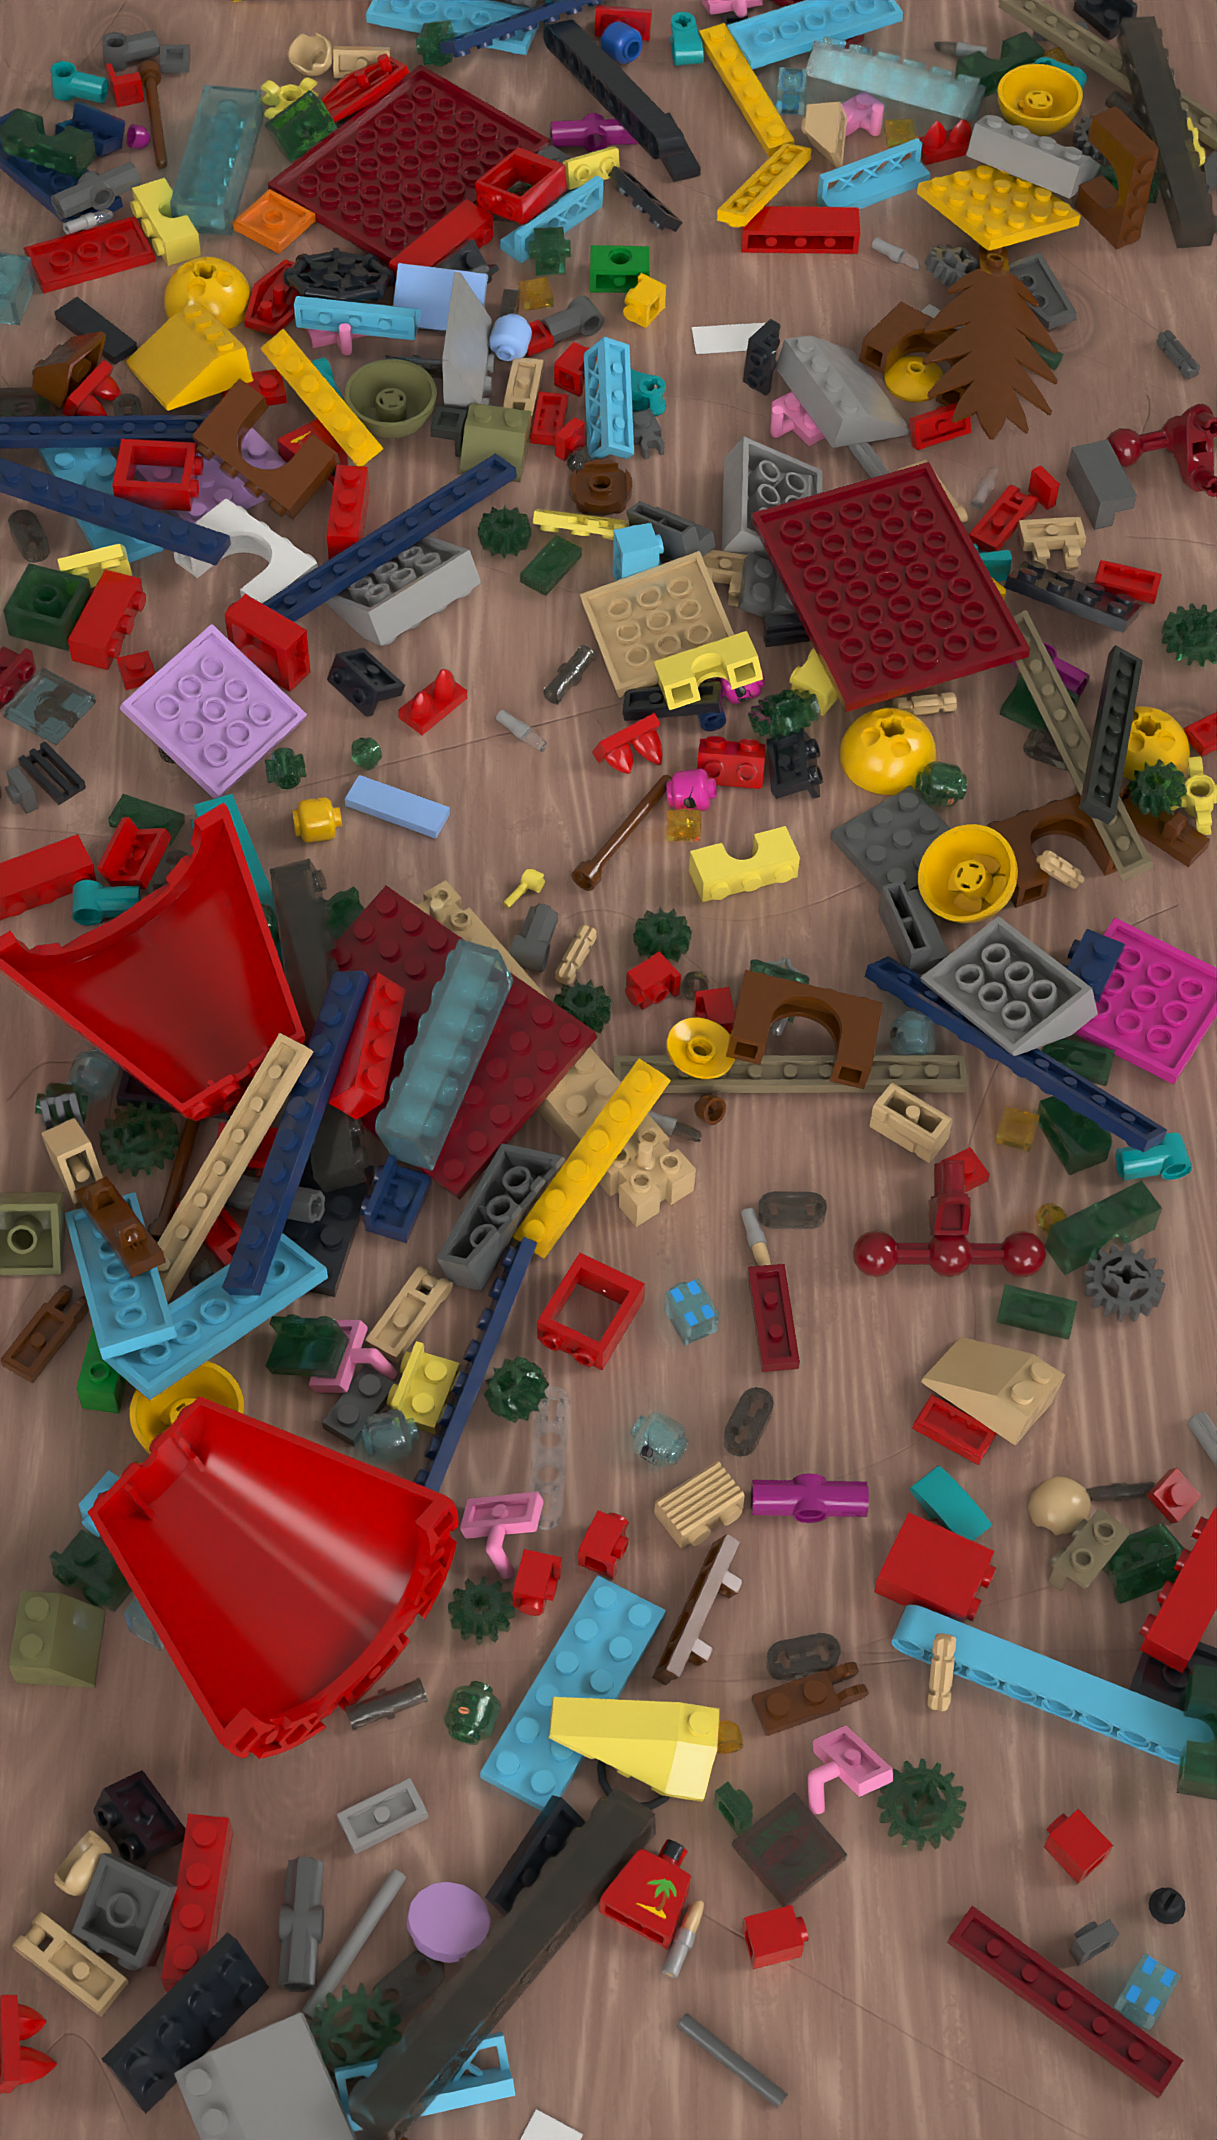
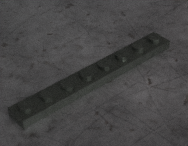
[1079,645,1143,824]

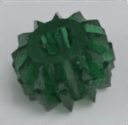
[478,505,531,559]
[1129,759,1187,818]
[633,906,692,963]
[553,979,611,1034]
[483,1356,550,1423]
[448,1575,515,1646]

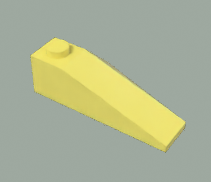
[548,1697,720,1802]

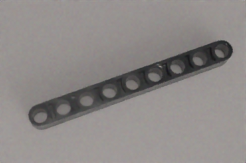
[543,19,685,160]

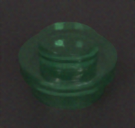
[351,737,382,770]

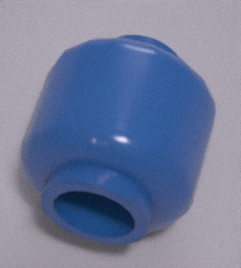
[601,21,642,64]

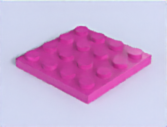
[1074,918,1217,1085]

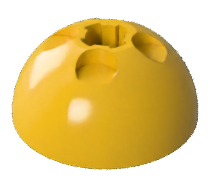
[998,64,1083,137]
[164,257,252,330]
[1123,706,1190,794]
[839,707,937,795]
[918,824,1018,924]
[130,1361,244,1454]

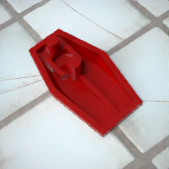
[315,54,409,125]
[244,260,299,336]

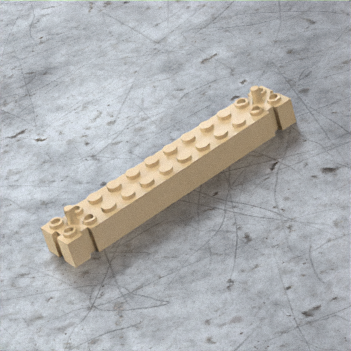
[410,880,696,1227]

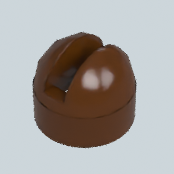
[694,1094,726,1125]

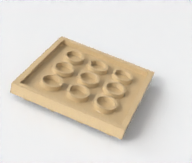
[579,551,734,698]

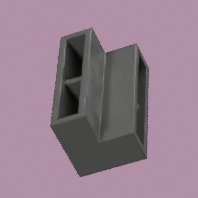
[1066,439,1137,530]
[626,501,716,561]
[878,881,949,975]

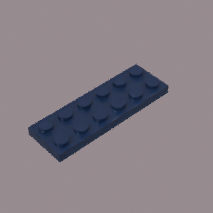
[0,109,123,233]

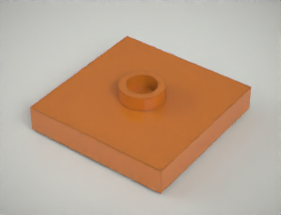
[233,189,316,254]

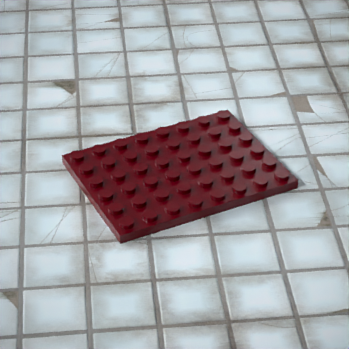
[267,65,550,265]
[751,462,1030,712]
[291,885,598,1200]

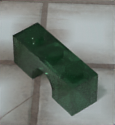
[954,31,1045,102]
[0,108,96,178]
[1045,1180,1162,1275]
[1177,1664,1217,1800]

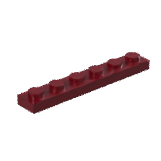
[947,1906,1184,2099]

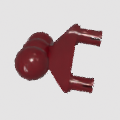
[1106,404,1217,497]
[853,1160,1046,1278]

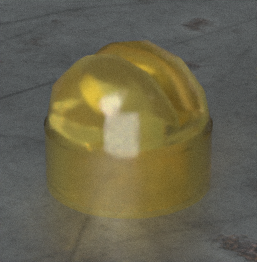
[1035,1203,1067,1234]
[716,1720,743,1754]

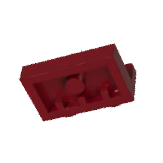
[0,646,36,709]

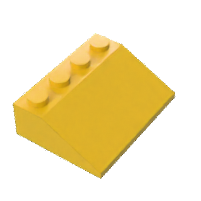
[126,305,253,411]

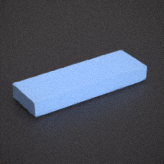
[345,775,450,839]

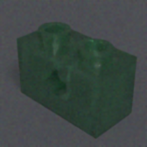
[264,90,337,162]
[1035,1096,1112,1175]

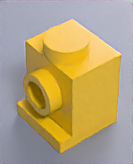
[623,273,666,328]

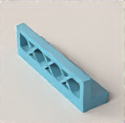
[816,138,931,209]
[500,175,603,264]
[294,296,421,340]
[584,337,634,461]
[335,2032,516,2131]

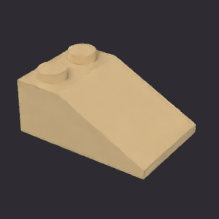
[921,1337,1065,1445]

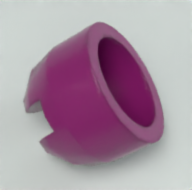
[126,124,150,149]

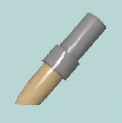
[741,1208,771,1266]
[662,1901,704,1978]

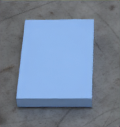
[393,263,488,332]

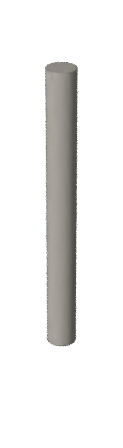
[300,1869,406,2021]

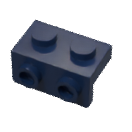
[54,102,125,156]
[1062,929,1125,1003]
[360,1154,432,1243]

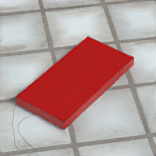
[23,216,156,294]

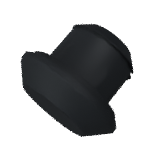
[1148,1888,1186,1924]

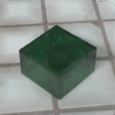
[3,563,92,651]

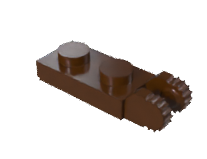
[0,1285,89,1384]
[752,1661,869,1736]

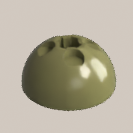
[345,359,437,439]

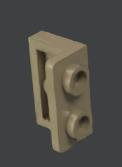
[1048,1508,1130,1591]

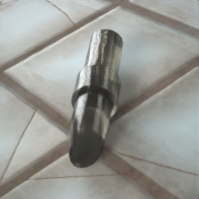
[1086,1482,1155,1502]

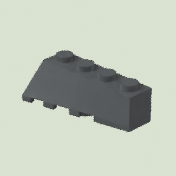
[436,1143,565,1291]

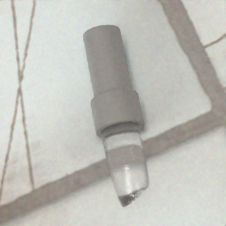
[63,209,114,234]
[872,237,920,271]
[496,709,547,752]

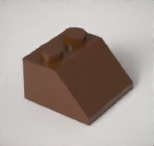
[32,331,106,409]

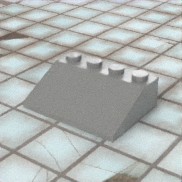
[966,115,1103,199]
[442,272,495,415]
[775,335,910,448]
[722,436,823,561]
[325,535,481,646]
[920,916,1098,1056]
[174,2012,357,2140]

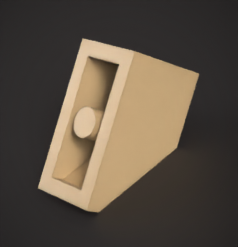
[802,101,847,168]
[41,1118,103,1209]

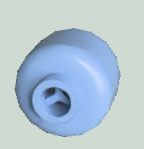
[489,314,532,361]

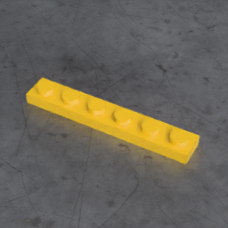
[699,23,795,157]
[717,143,811,227]
[260,329,383,466]
[512,1058,671,1259]

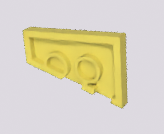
[533,509,630,540]

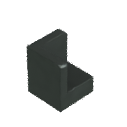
[430,406,467,457]

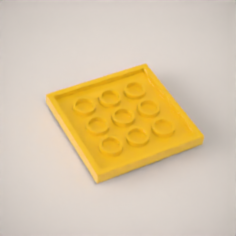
[917,165,1081,251]

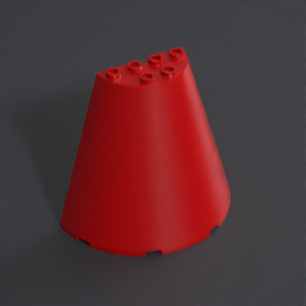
[0,802,305,1121]
[87,1396,459,1759]

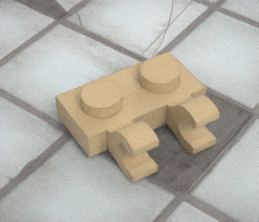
[1017,517,1086,570]
[703,550,747,607]

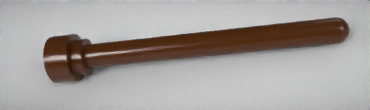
[138,61,167,169]
[571,775,672,891]
[147,1118,201,1243]

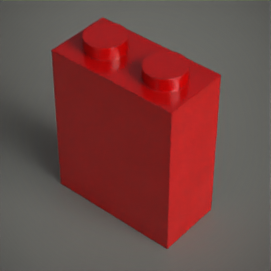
[874,1512,997,1623]

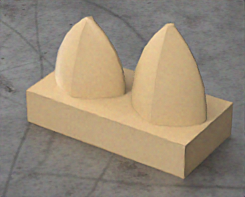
[333,46,390,78]

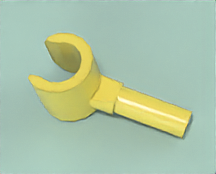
[503,869,545,908]

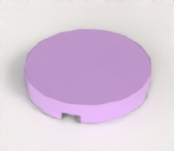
[406,1882,491,1963]

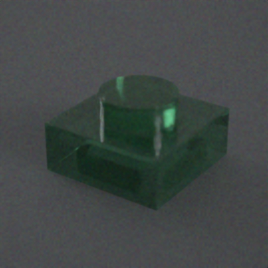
[713,1781,753,1836]

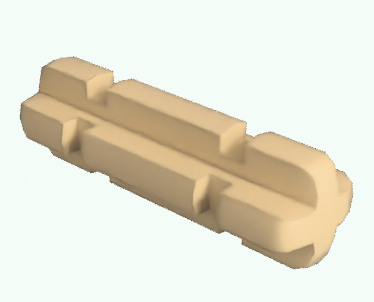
[892,692,957,716]
[1037,850,1084,889]
[555,925,597,985]
[927,1633,956,1711]

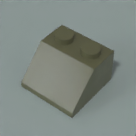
[459,403,532,482]
[0,1192,66,1275]
[9,1591,106,1688]

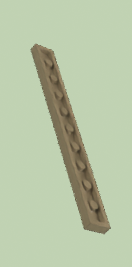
[998,0,1217,151]
[1013,610,1154,882]
[613,1055,968,1093]

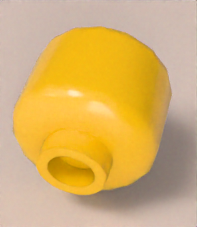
[292,797,342,843]

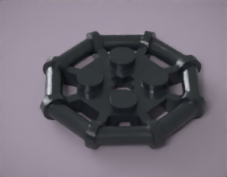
[283,248,396,302]

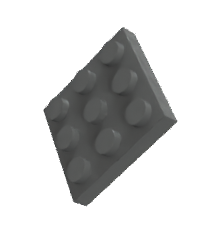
[831,786,951,894]

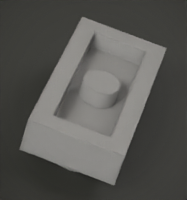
[336,1778,428,1855]

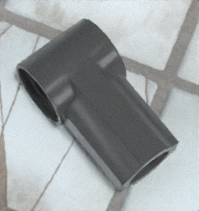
[102,30,160,72]
[540,296,605,343]
[509,903,558,972]

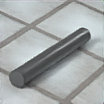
[677,2013,788,2108]

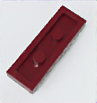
[747,1264,800,1372]

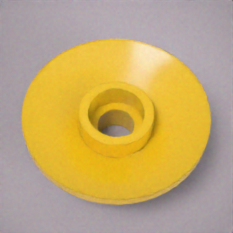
[884,356,944,402]
[666,1018,735,1079]

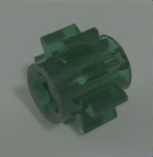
[264,748,307,789]

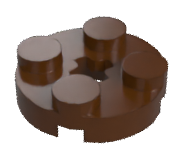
[570,459,632,514]

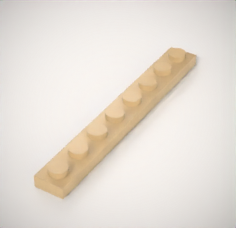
[157,1033,313,1302]

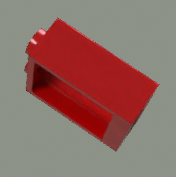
[475,147,567,225]
[112,439,204,512]
[224,594,311,692]
[537,1252,645,1371]

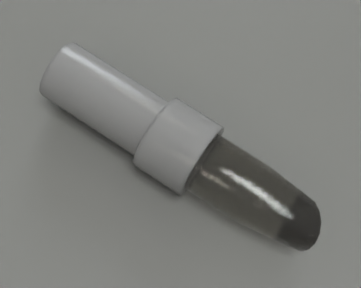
[934,41,988,58]
[648,1111,702,1142]

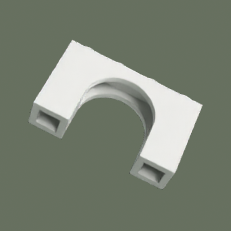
[174,499,318,603]

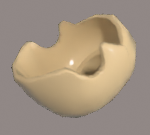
[288,33,333,77]
[1028,1476,1092,1535]
[54,1830,112,1896]

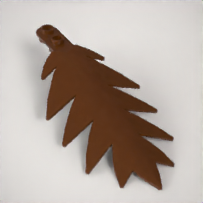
[922,245,1058,440]

